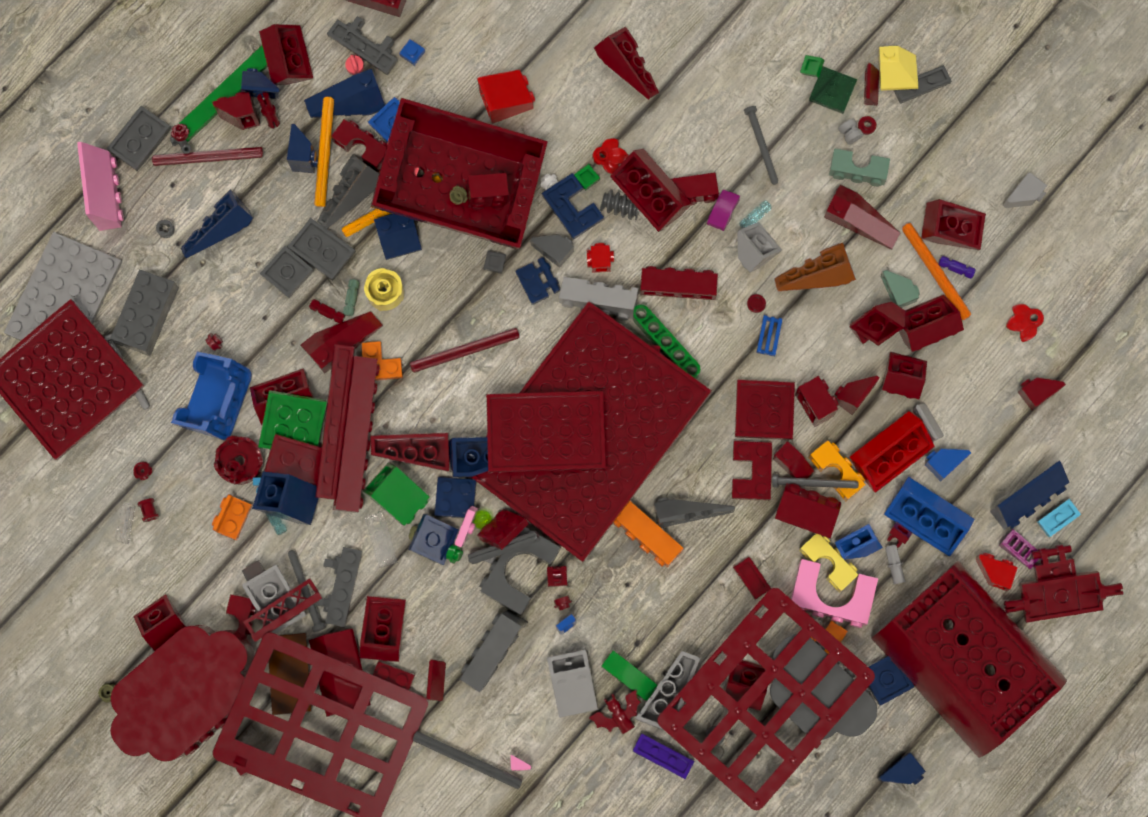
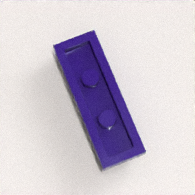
[633,733,695,779]

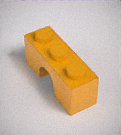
[808,441,866,502]

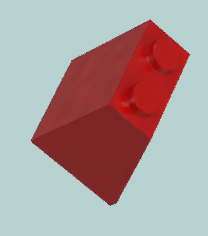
[477,70,535,124]

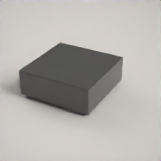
[483,251,506,274]

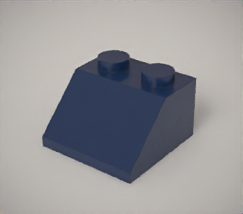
[287,124,318,173]
[374,214,422,260]

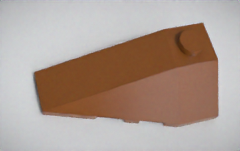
[774,243,856,291]

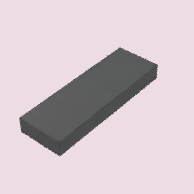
[894,65,952,104]

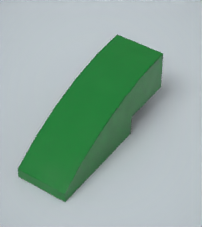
[601,651,658,702]

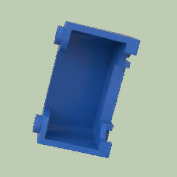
[171,351,251,440]

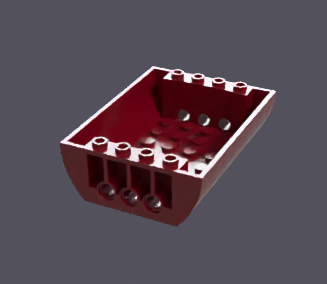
[371,98,548,250]
[871,561,1067,758]

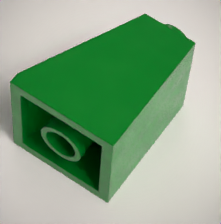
[363,463,430,526]

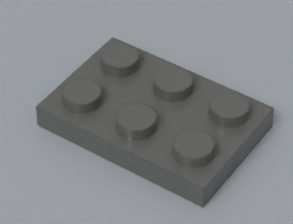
[106,106,172,171]
[287,218,356,281]

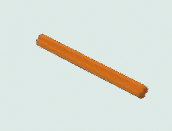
[902,223,971,320]

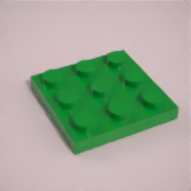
[258,390,327,449]

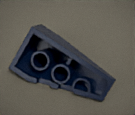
[304,69,385,118]
[181,189,253,258]
[449,437,488,477]

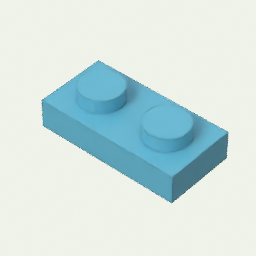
[1037,499,1081,538]

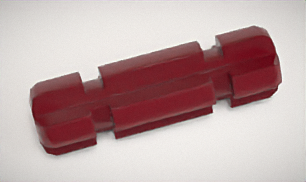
[309,299,345,323]

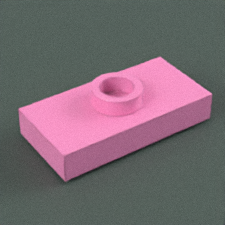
[455,506,478,547]

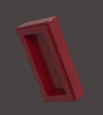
[733,557,771,600]

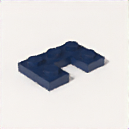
[541,173,604,240]

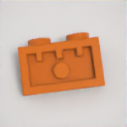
[212,494,253,541]

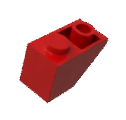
[976,553,1018,591]

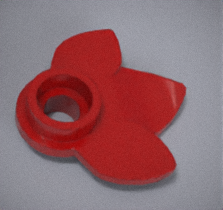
[592,138,629,174]
[1006,304,1044,342]

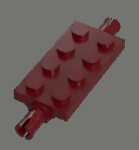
[1004,571,1123,623]

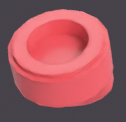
[345,55,364,75]

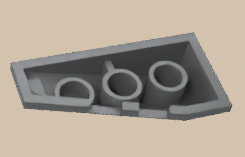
[654,497,735,528]

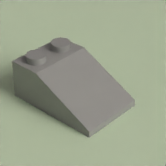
[242,565,307,634]

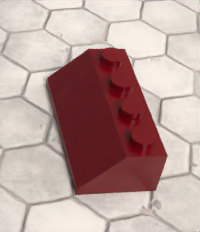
[610,148,692,232]

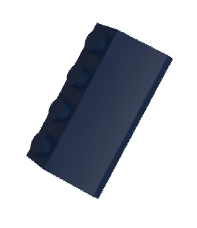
[990,460,1070,530]

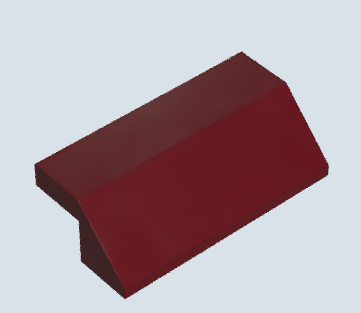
[309,629,371,717]

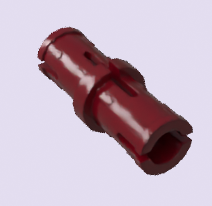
[257,92,280,129]

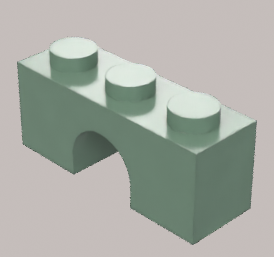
[829,149,890,187]

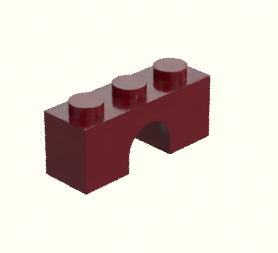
[331,119,387,172]
[226,594,257,639]

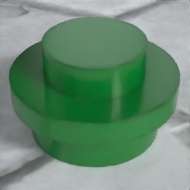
[446,545,463,564]

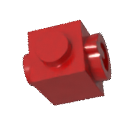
[587,243,614,273]

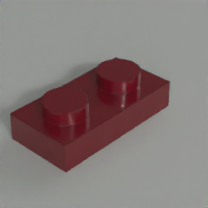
[373,661,415,691]

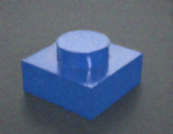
[399,39,425,66]

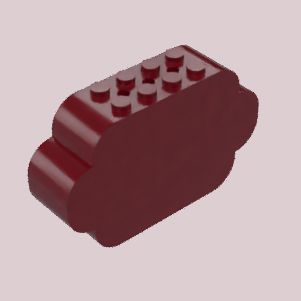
[110,625,255,762]

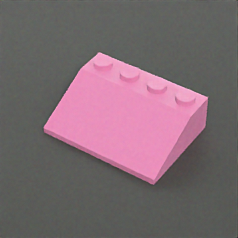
[77,142,124,231]

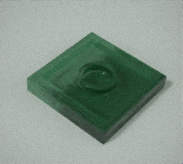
[809,66,857,114]

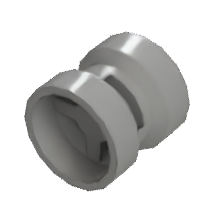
[838,119,864,145]

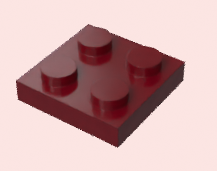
[477,509,529,550]

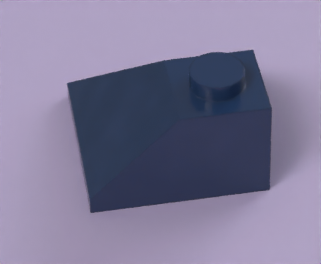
[241,68,279,99]

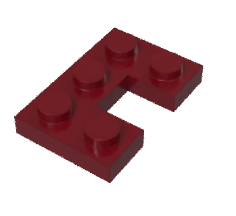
[732,441,772,501]

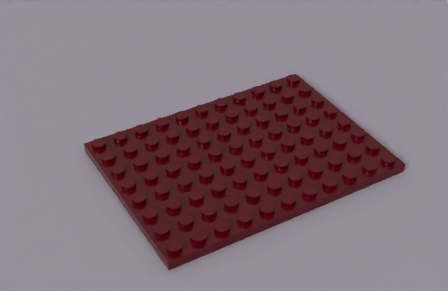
[471,302,712,563]

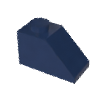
[877,753,926,785]

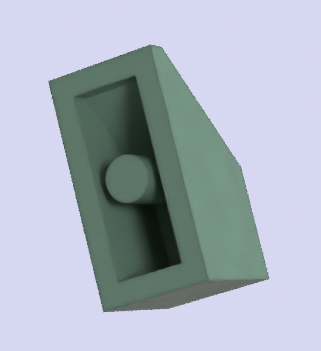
[880,270,920,308]

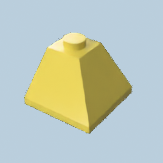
[878,46,918,91]

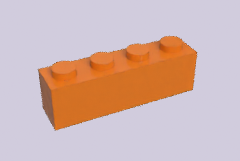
[613,501,684,568]

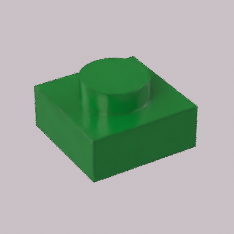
[800,55,825,78]
[574,164,600,191]

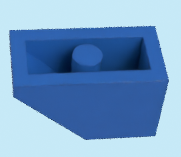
[925,449,971,482]
[835,524,883,560]

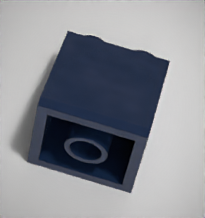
[252,472,318,525]

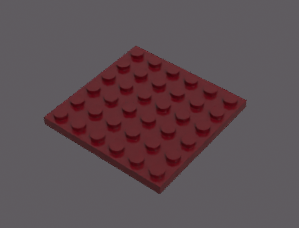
[0,299,145,460]

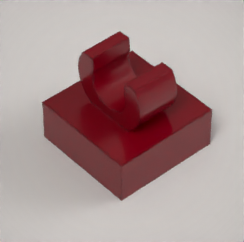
[887,521,912,548]
[547,566,567,587]

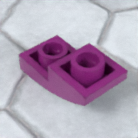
[707,190,740,231]

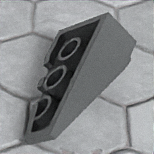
[317,154,379,229]

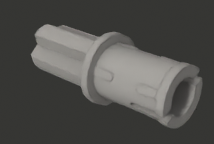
[885,545,906,585]

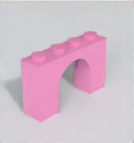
[791,559,878,628]

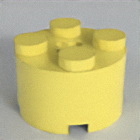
[364,268,404,311]

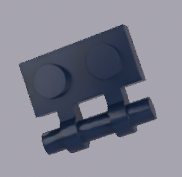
[515,257,561,305]

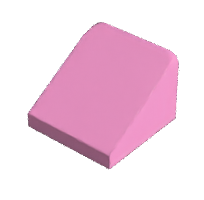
[511,755,532,771]

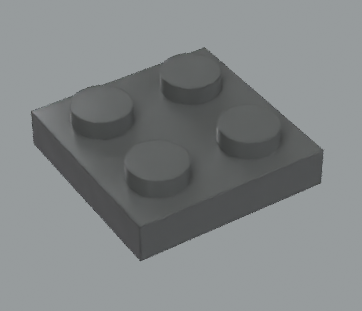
[260,246,314,298]

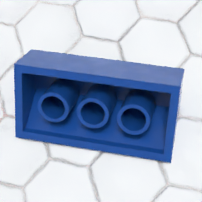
[884,477,975,557]

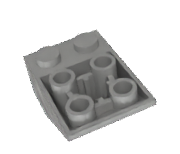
[547,650,598,718]

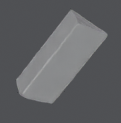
[913,403,944,442]

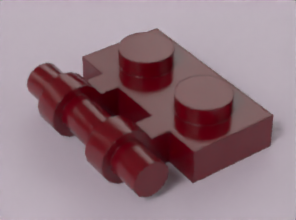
[1031,544,1076,580]

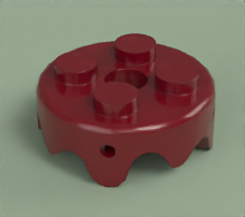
[214,436,264,485]

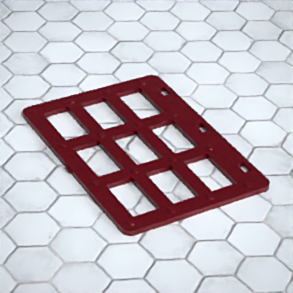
[657,588,875,811]
[212,632,428,817]

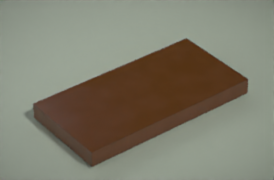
[268,633,312,715]

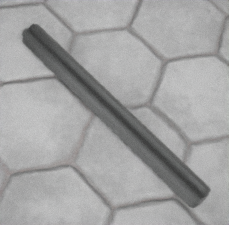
[413,731,522,789]

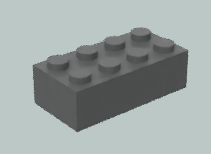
[110,269,179,356]

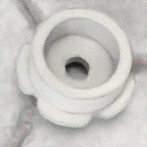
[540,174,558,190]

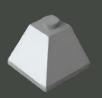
[737,222,782,272]

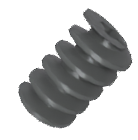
[600,189,639,220]

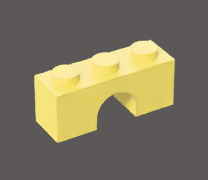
[799,534,858,593]

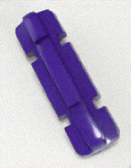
[939,256,976,279]

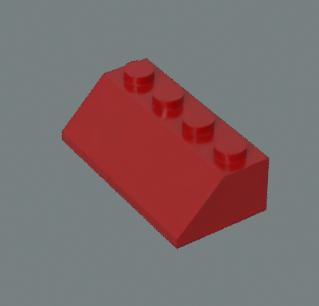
[849,411,935,493]

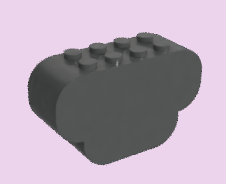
[770,634,877,740]

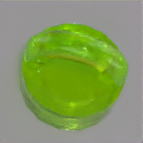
[473,510,492,530]

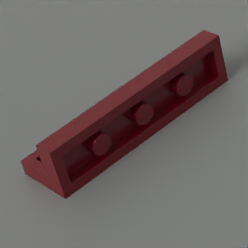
[243,578,323,642]

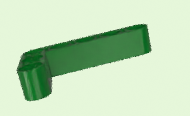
[633,304,701,380]

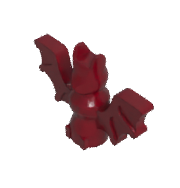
[589,690,641,734]

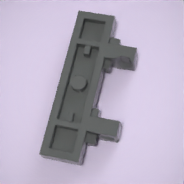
[327,16,398,75]
[314,547,363,627]

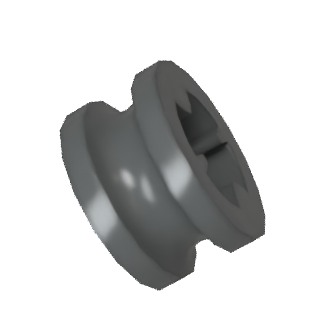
[156,220,175,238]

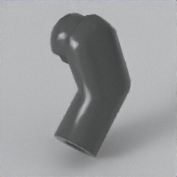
[170,136,191,154]

